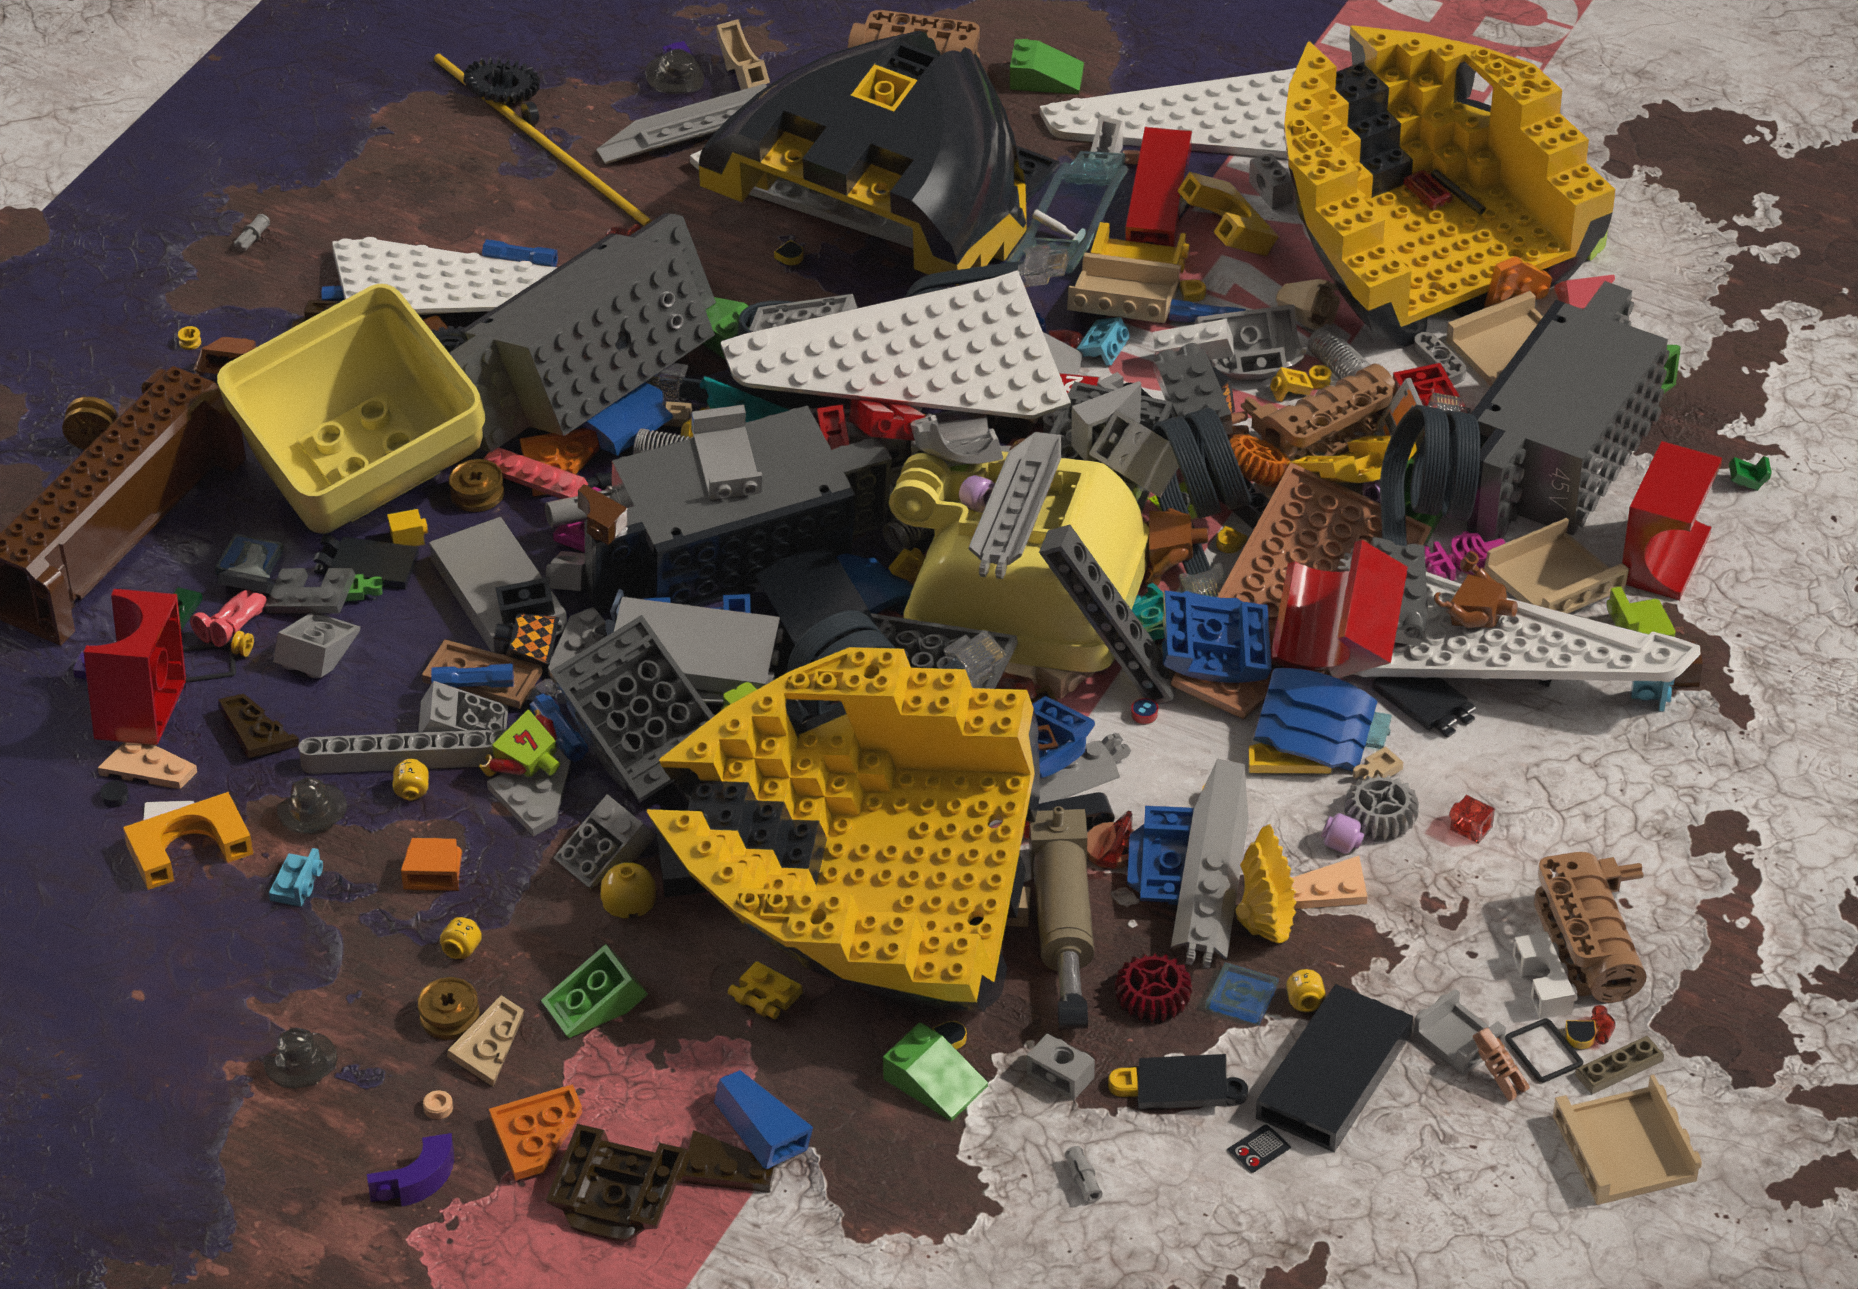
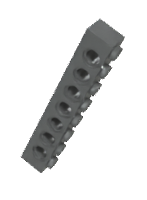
[1039,524,1177,704]

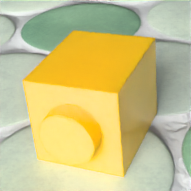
[387,509,428,546]

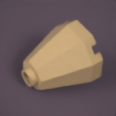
[1276,279,1340,331]

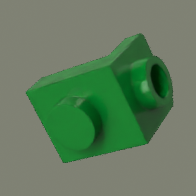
[1729,456,1772,491]

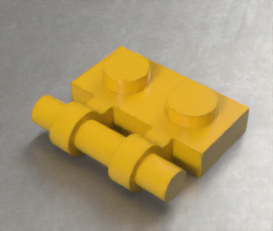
[727,961,803,1019]

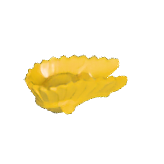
[1236,824,1297,943]

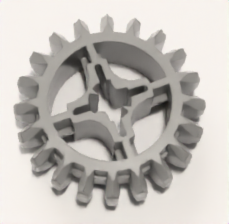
[1344,774,1419,840]

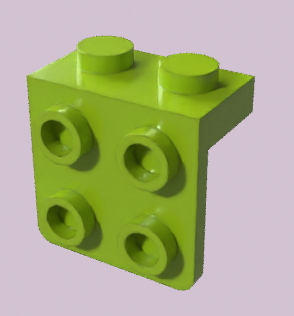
[1606,586,1675,637]

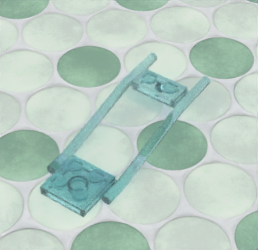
[1006,151,1128,273]

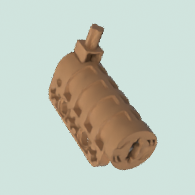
[848,10,980,59]
[1241,363,1398,461]
[1534,852,1647,1003]

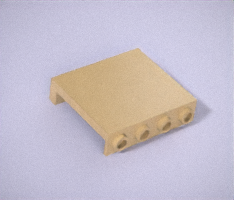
[1067,252,1181,323]
[1446,291,1543,386]
[1484,518,1629,614]
[1553,1074,1702,1205]

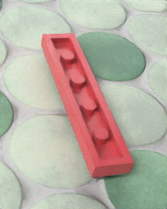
[483,447,588,499]

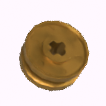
[62,397,118,450]
[449,459,505,512]
[418,977,480,1040]

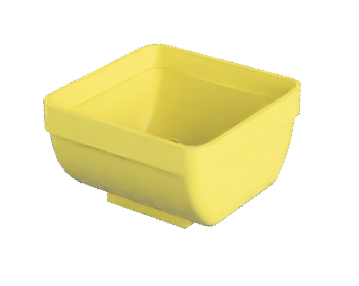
[217,284,485,534]
[889,451,1150,672]

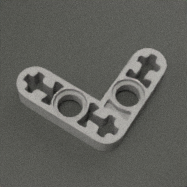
[1414,332,1466,386]

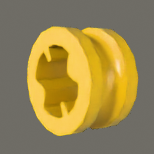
[178,326,201,350]
[1309,365,1332,389]
[231,631,254,657]

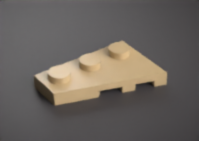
[447,995,524,1087]

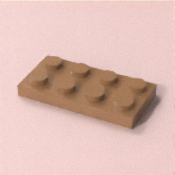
[422,640,542,709]

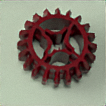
[1115,952,1192,1023]

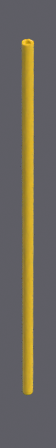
[434,54,652,226]

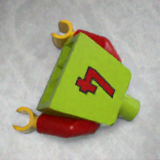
[479,709,561,777]

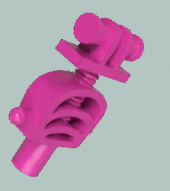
[1424,531,1505,581]

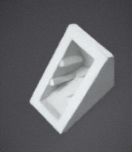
[1088,116,1123,167]

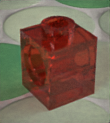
[1449,794,1495,844]

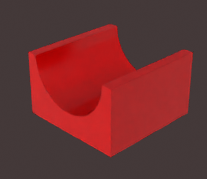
[1622,441,1722,601]
[1271,540,1408,678]
[83,589,186,745]

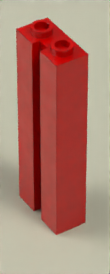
[1126,127,1192,247]
[849,399,925,441]

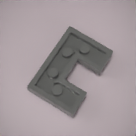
[265,568,356,613]

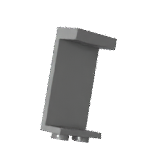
[692,405,762,500]

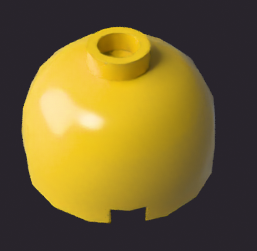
[601,862,656,918]

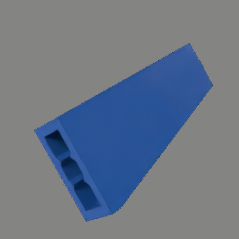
[714,1070,813,1169]

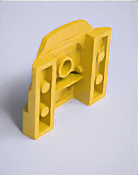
[1287,435,1417,483]

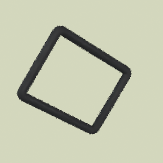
[183,641,236,683]
[1505,1018,1583,1083]

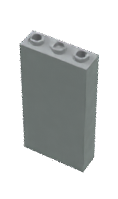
[911,410,989,467]
[429,517,567,655]
[614,597,785,693]

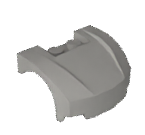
[1195,304,1308,380]
[910,414,1003,464]

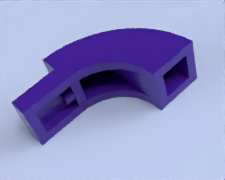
[367,1133,454,1206]

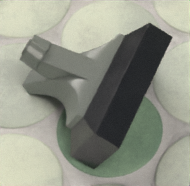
[217,544,275,594]

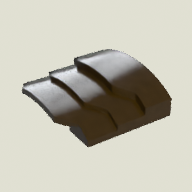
[546,1124,690,1242]

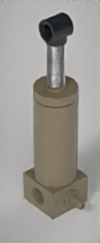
[1029,806,1095,1030]

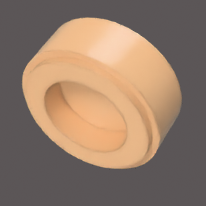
[423,1090,453,1120]

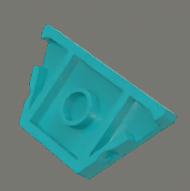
[700,376,790,422]
[1132,583,1164,640]

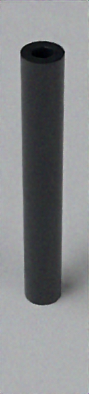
[1431,169,1486,215]

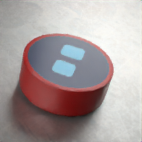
[1131,698,1158,724]

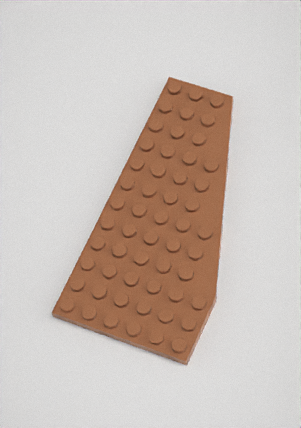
[1171,462,1432,719]

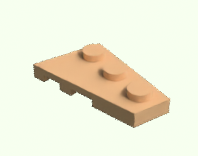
[98,742,197,789]
[1292,856,1368,909]

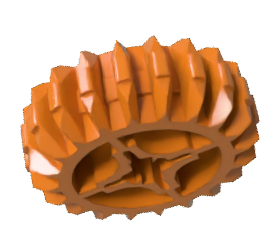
[1229,434,1291,487]

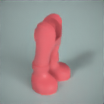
[190,589,267,647]

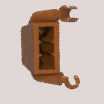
[193,337,256,376]
[1144,508,1208,586]
[1434,551,1518,628]

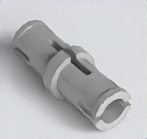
[1065,1146,1103,1203]

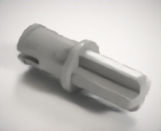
[234,214,270,252]

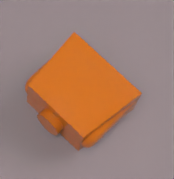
[401,838,462,891]

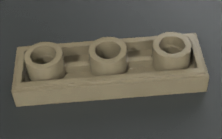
[1575,1036,1664,1094]

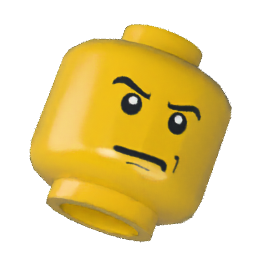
[393,759,429,801]
[440,917,482,959]
[1286,969,1326,1012]

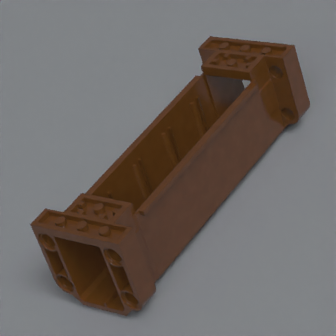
[0,366,246,646]

